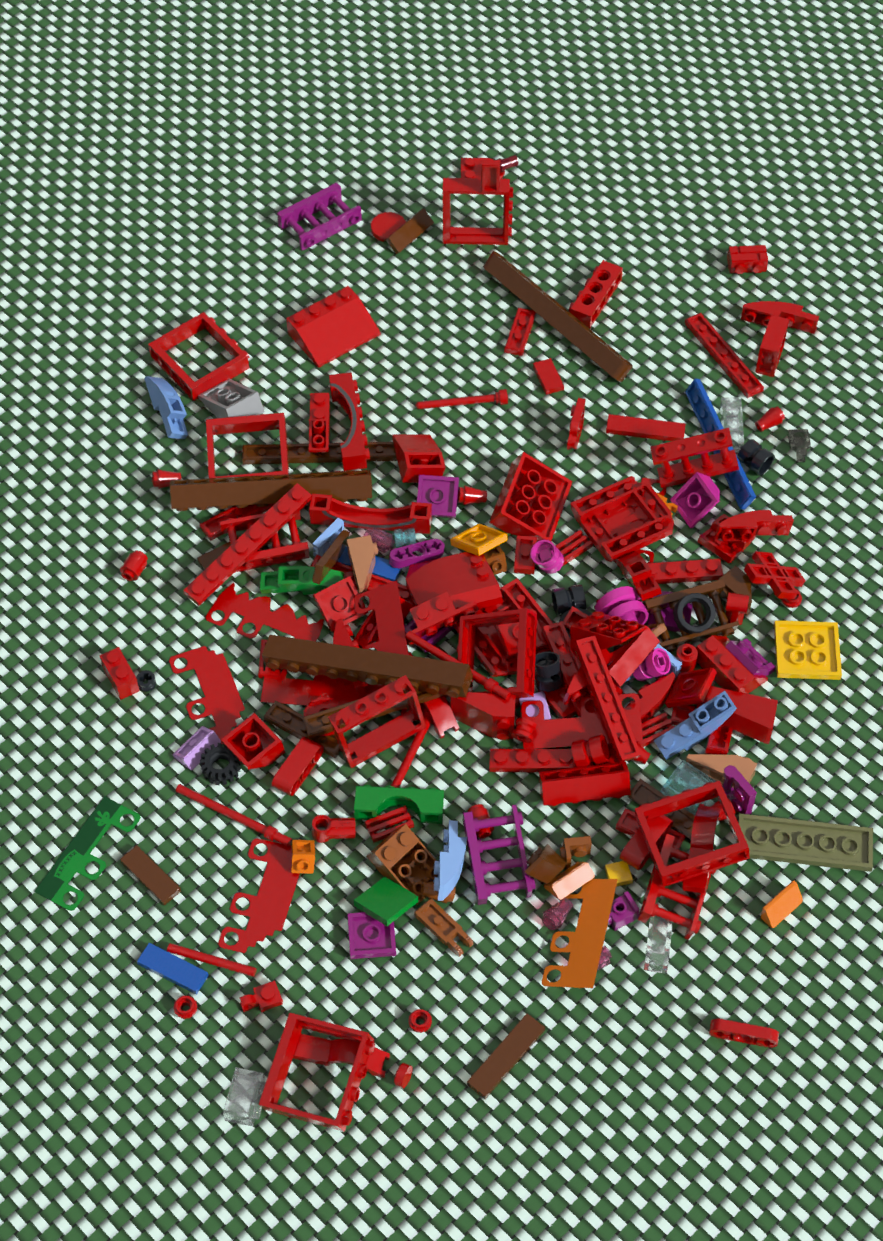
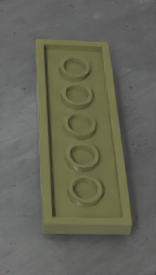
[738,813,873,872]

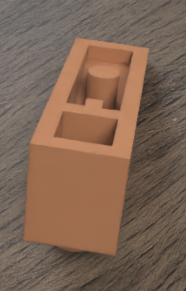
[347,535,378,600]
[685,754,757,788]

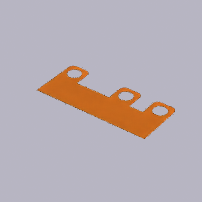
[542,879,618,988]

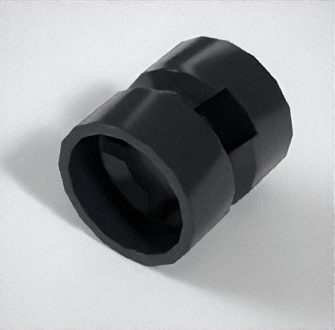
[737,439,775,475]
[551,584,586,616]
[535,652,563,692]

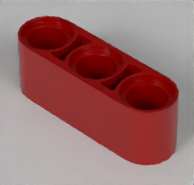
[272,737,324,796]
[619,815,674,871]

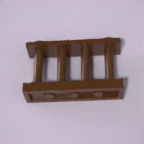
[643,579,739,652]

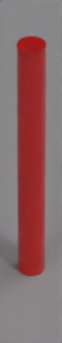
[167,943,257,977]

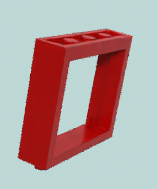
[443,178,513,245]
[148,312,249,401]
[206,413,289,478]
[457,608,537,698]
[328,675,426,768]
[635,781,750,887]
[259,1013,375,1132]

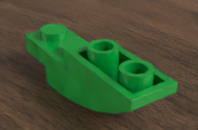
[260,566,345,595]

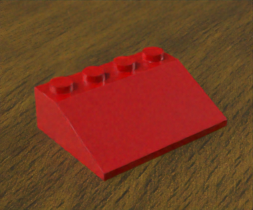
[286,286,381,368]
[489,452,573,541]

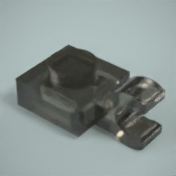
[788,429,811,462]

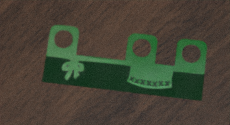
[34,796,141,911]

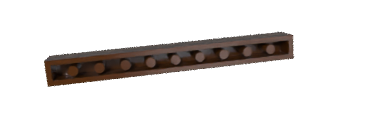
[170,470,372,511]
[262,635,473,698]

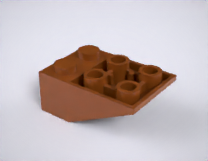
[366,824,438,905]

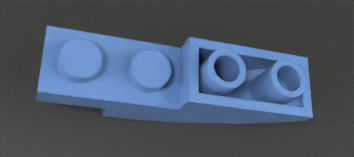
[144,376,188,439]
[654,691,737,760]

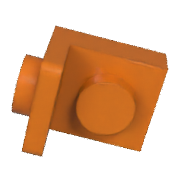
[291,839,315,874]

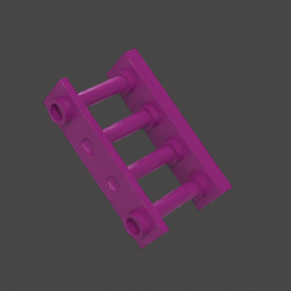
[277,183,362,251]
[462,805,535,905]

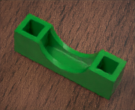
[354,785,444,824]

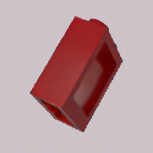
[755,315,790,377]

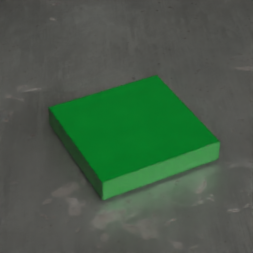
[354,876,418,926]

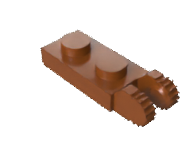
[414,898,474,957]

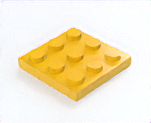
[774,620,842,680]

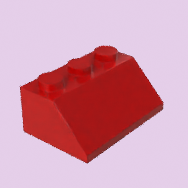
[696,635,768,694]

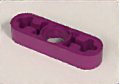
[389,539,445,568]

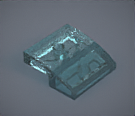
[660,760,717,815]

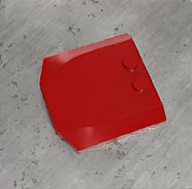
[571,476,673,562]
[406,552,503,609]
[452,578,553,677]

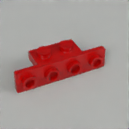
[405,592,479,645]

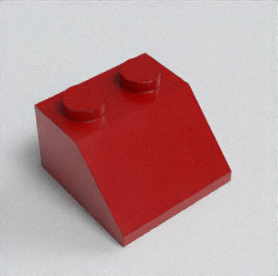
[221,713,285,770]

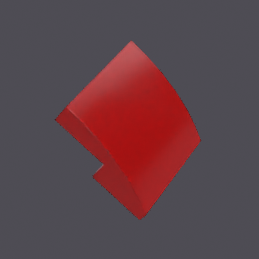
[697,514,756,564]

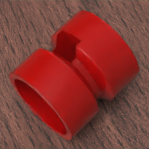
[571,734,610,767]

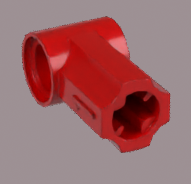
[725,592,749,625]
[312,815,356,843]

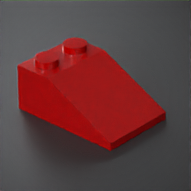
[451,692,516,740]

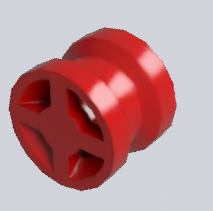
[511,718,537,743]

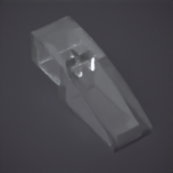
[720,397,744,455]
[643,916,672,974]

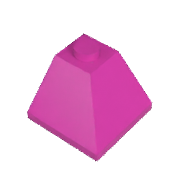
[670,472,720,528]

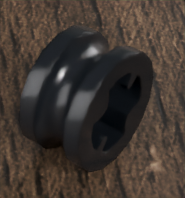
[136,670,156,692]

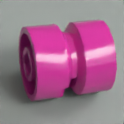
[530,540,564,574]
[632,648,671,681]

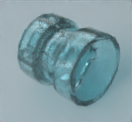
[394,527,416,548]

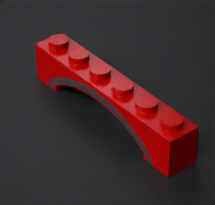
[329,372,370,471]
[309,494,432,534]

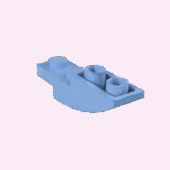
[434,820,467,901]

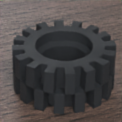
[200,743,241,785]

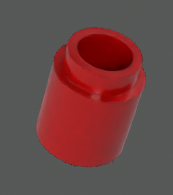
[120,550,148,581]
[676,644,698,673]
[467,804,494,839]

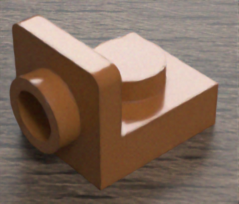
[483,545,507,575]
[559,836,592,868]

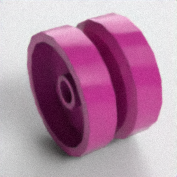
[595,586,649,625]

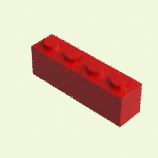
[539,761,631,806]

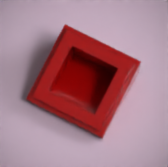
[563,606,588,629]

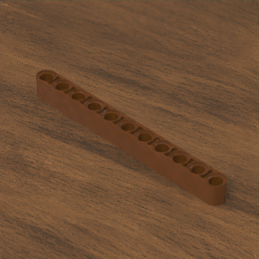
[483,251,633,382]

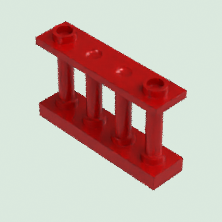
[650,428,739,488]
[220,511,310,572]
[637,834,716,940]

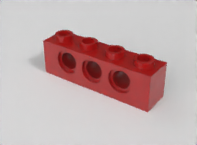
[568,260,623,329]

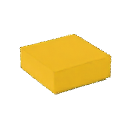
[605,861,633,887]

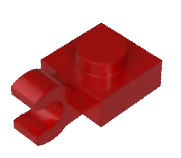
[240,981,283,1012]

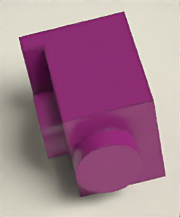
[608,891,640,931]

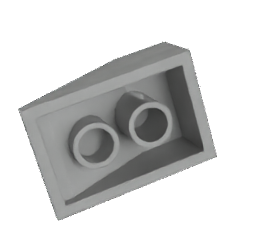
[198,379,265,418]

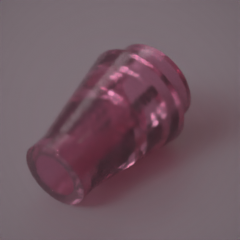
[542,898,573,930]

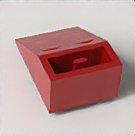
[392,434,446,483]
[570,611,647,651]

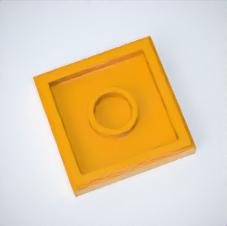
[450,523,508,556]

